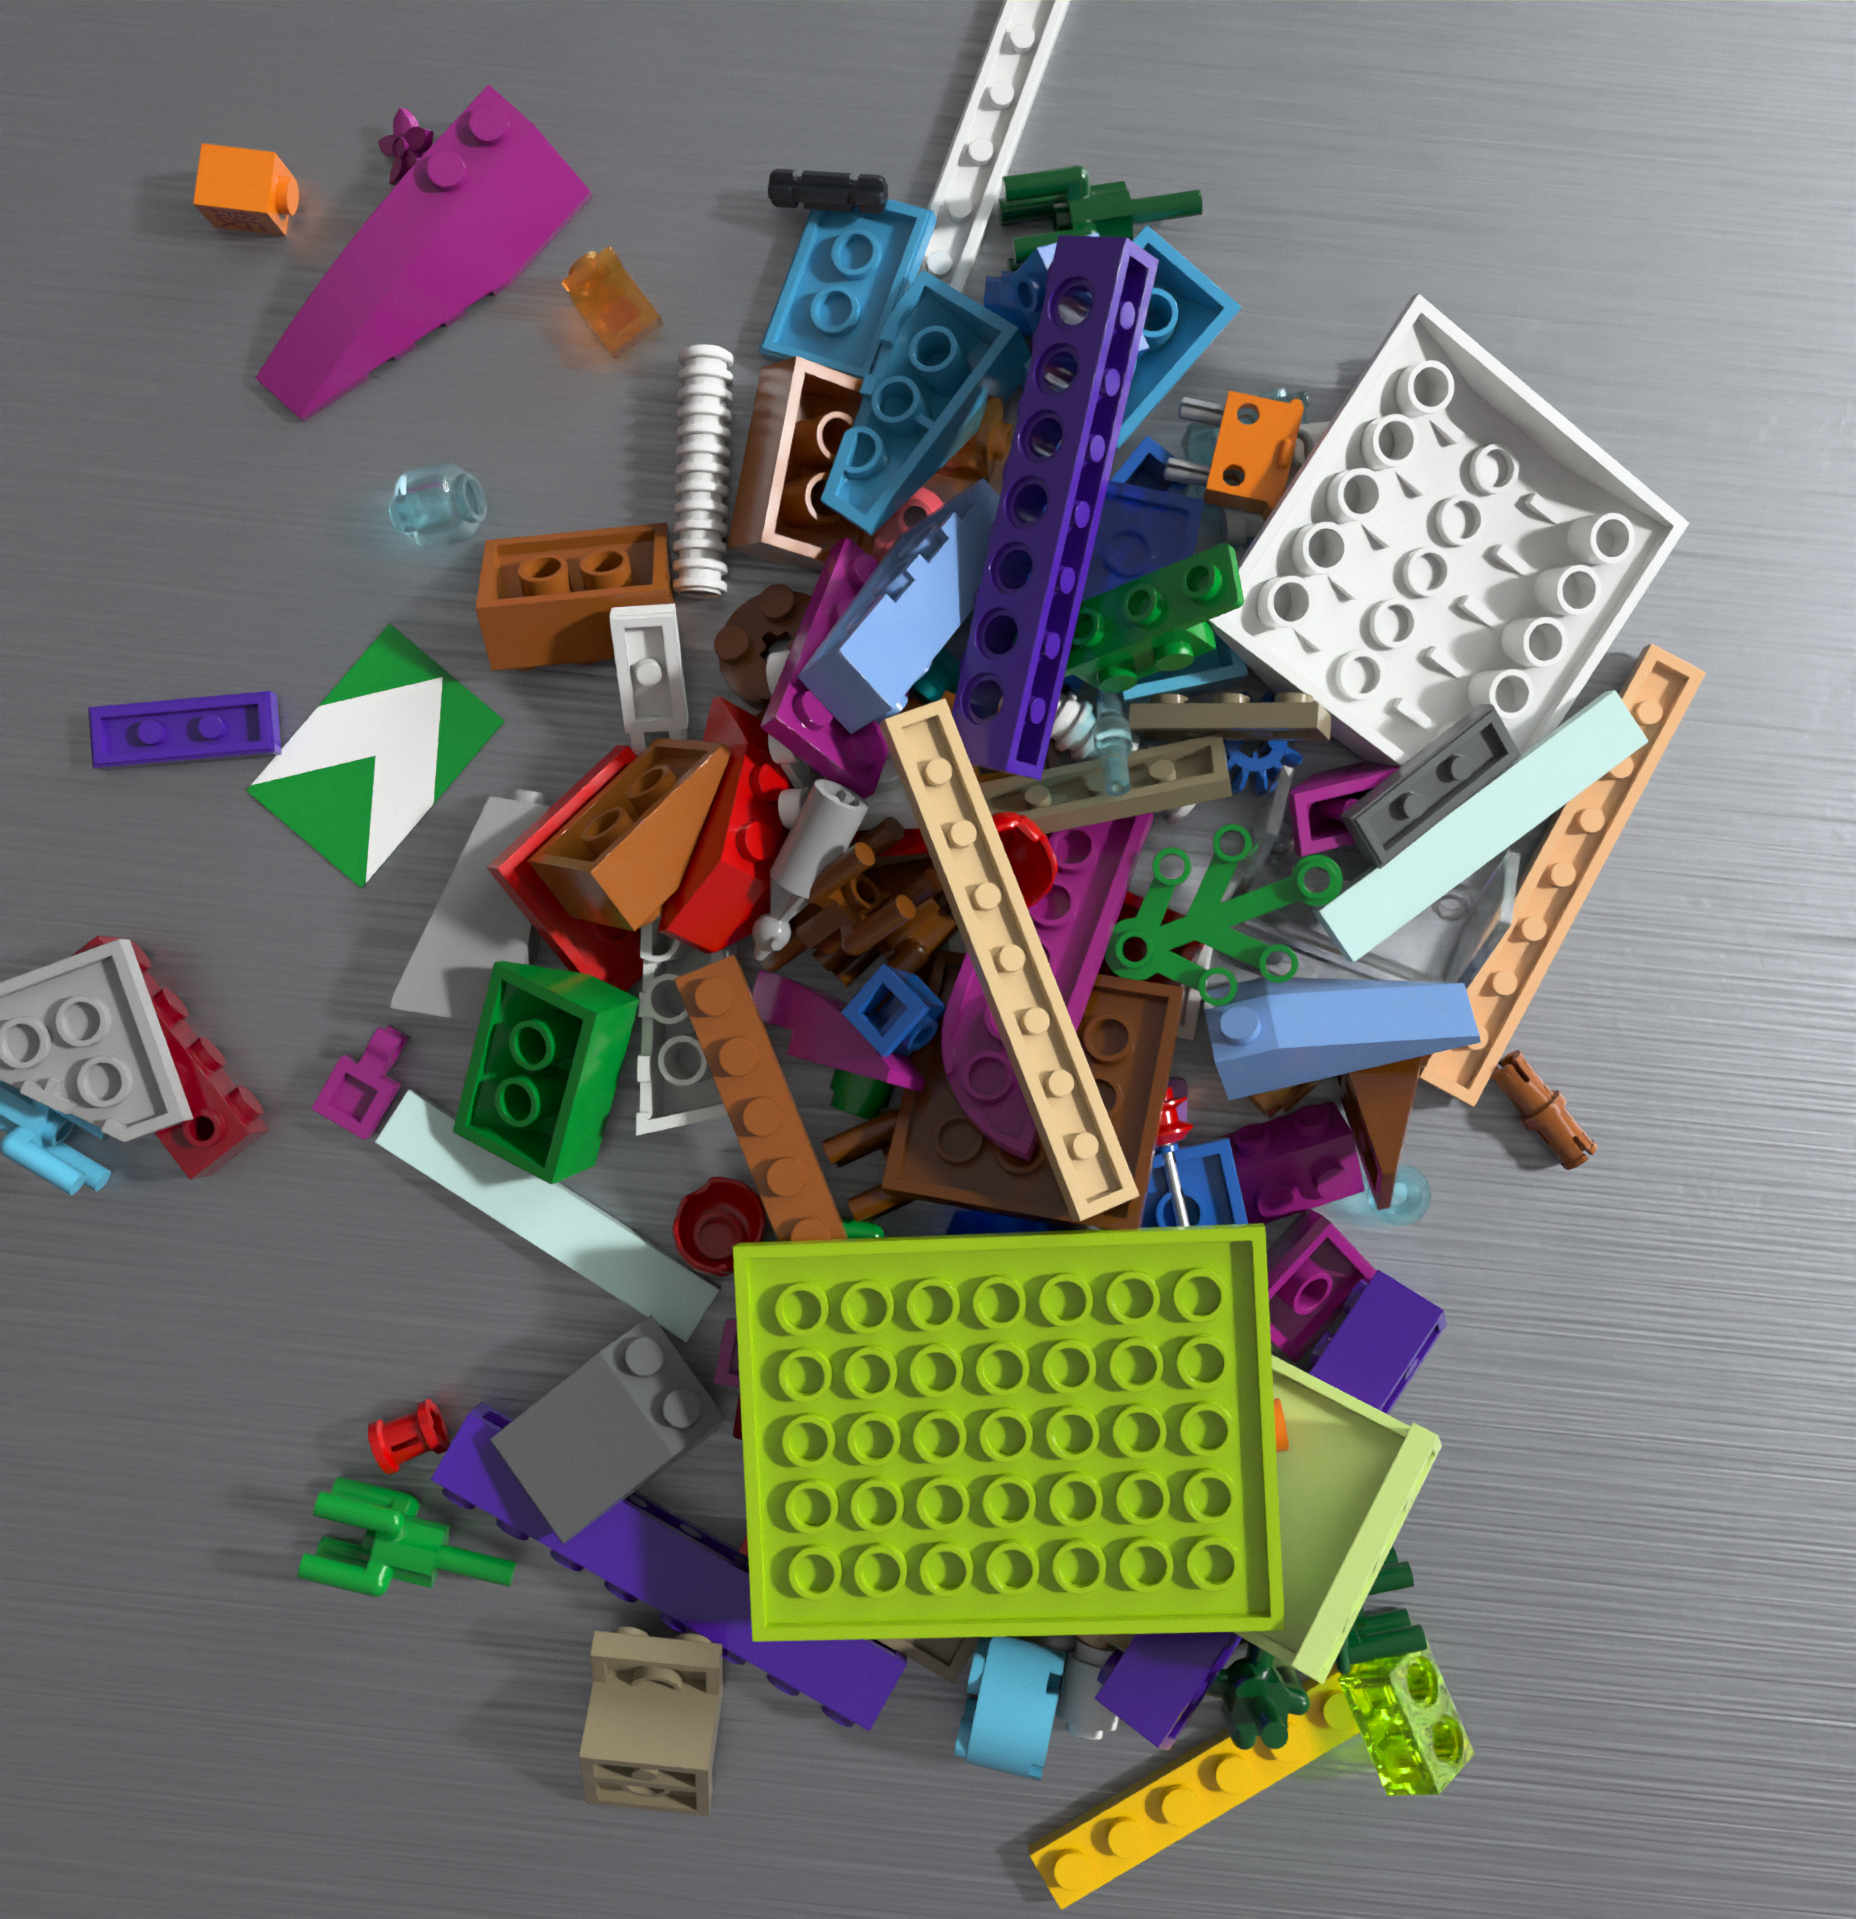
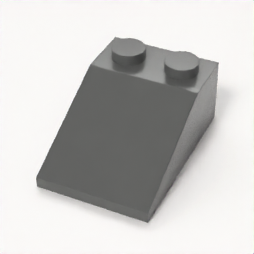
[490,1315,726,1545]

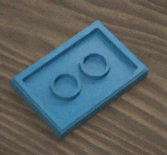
[759,199,937,381]

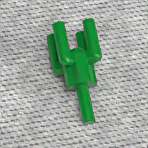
[297,1476,517,1597]

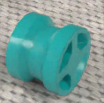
[909,647,960,705]

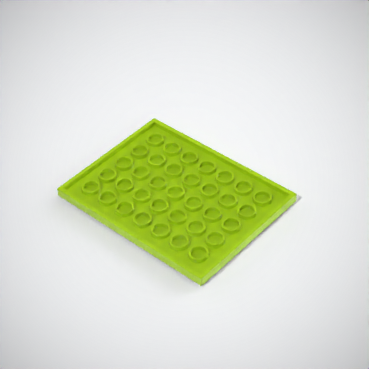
[733,1223,1285,1642]

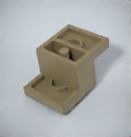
[579,1627,723,1816]

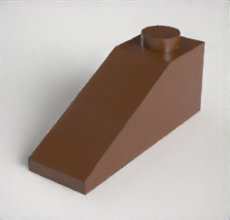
[1333,1055,1428,1210]

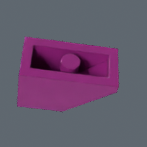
[1288,761,1400,857]

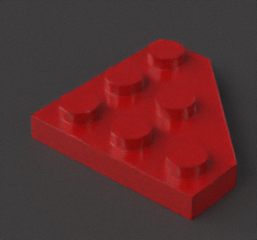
[486,745,643,992]

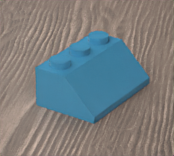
[1020,225,1242,451]

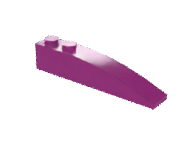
[255,84,592,422]

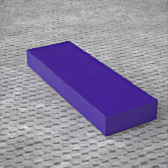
[88,691,282,771]

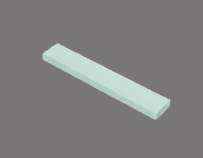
[1312,690,1649,962]
[375,1089,722,1342]

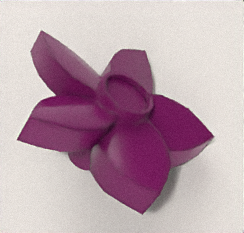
[377,107,434,186]

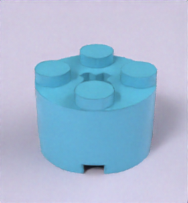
[954,1636,1066,1782]

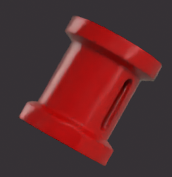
[368,1398,450,1475]

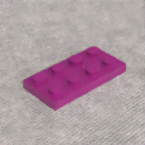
[760,536,911,799]

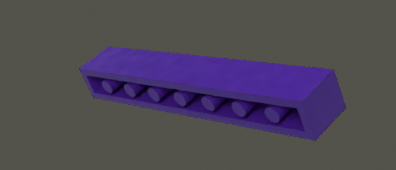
[1094,1270,1447,1750]
[431,1402,907,1731]

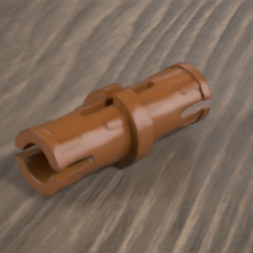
[1490,1050,1598,1170]

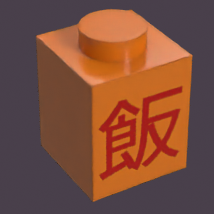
[193,143,299,236]

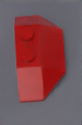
[658,696,795,954]

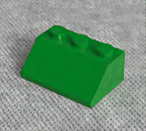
[452,961,640,1185]

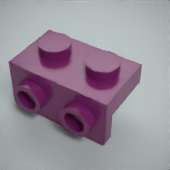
[1220,1101,1365,1224]

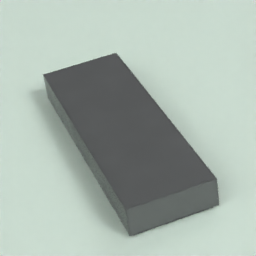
[1340,703,1521,869]

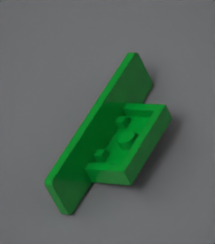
[1012,543,1244,693]

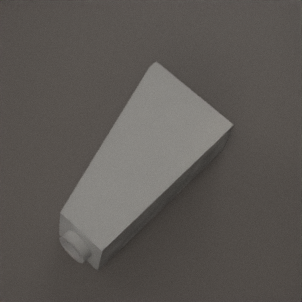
[390,788,551,1023]

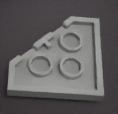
[0,939,194,1142]

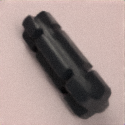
[768,168,888,214]

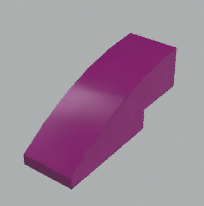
[752,969,925,1092]

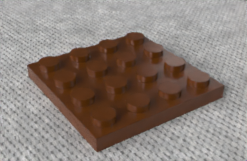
[881,950,1185,1230]

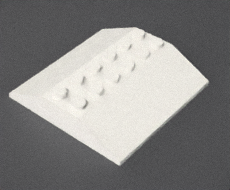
[1206,294,1689,767]

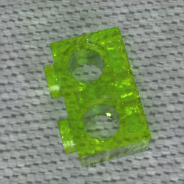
[1338,1640,1475,1796]

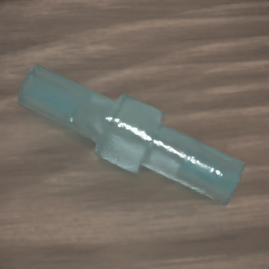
[1093,688,1133,796]

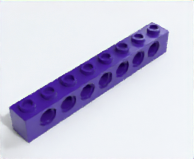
[952,235,1159,780]

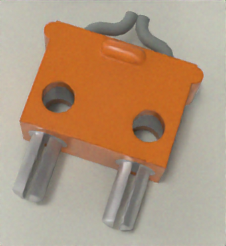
[1164,391,1314,521]

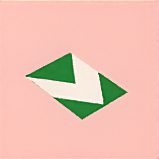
[246,623,505,889]

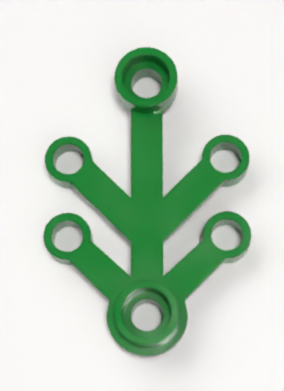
[1104,824,1343,1006]

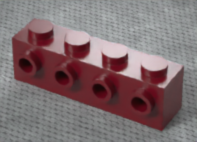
[70,935,269,1180]

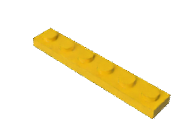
[1028,1663,1382,1910]

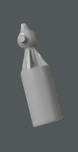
[752,779,868,961]

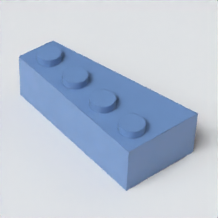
[798,478,1000,734]

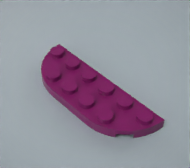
[941,812,1154,1162]

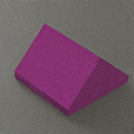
[1266,1209,1376,1363]

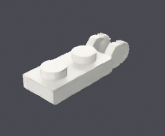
[610,604,689,757]

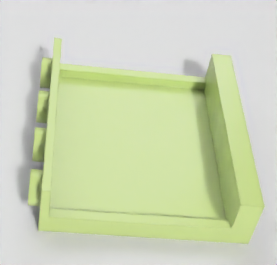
[1234,1355,1442,1684]

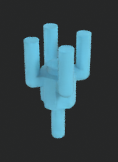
[0,1080,111,1196]

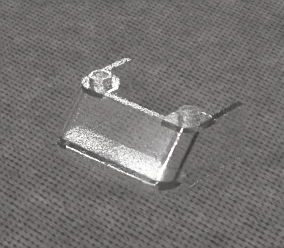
[1212,765,1520,990]

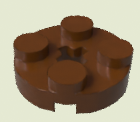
[714,584,812,710]

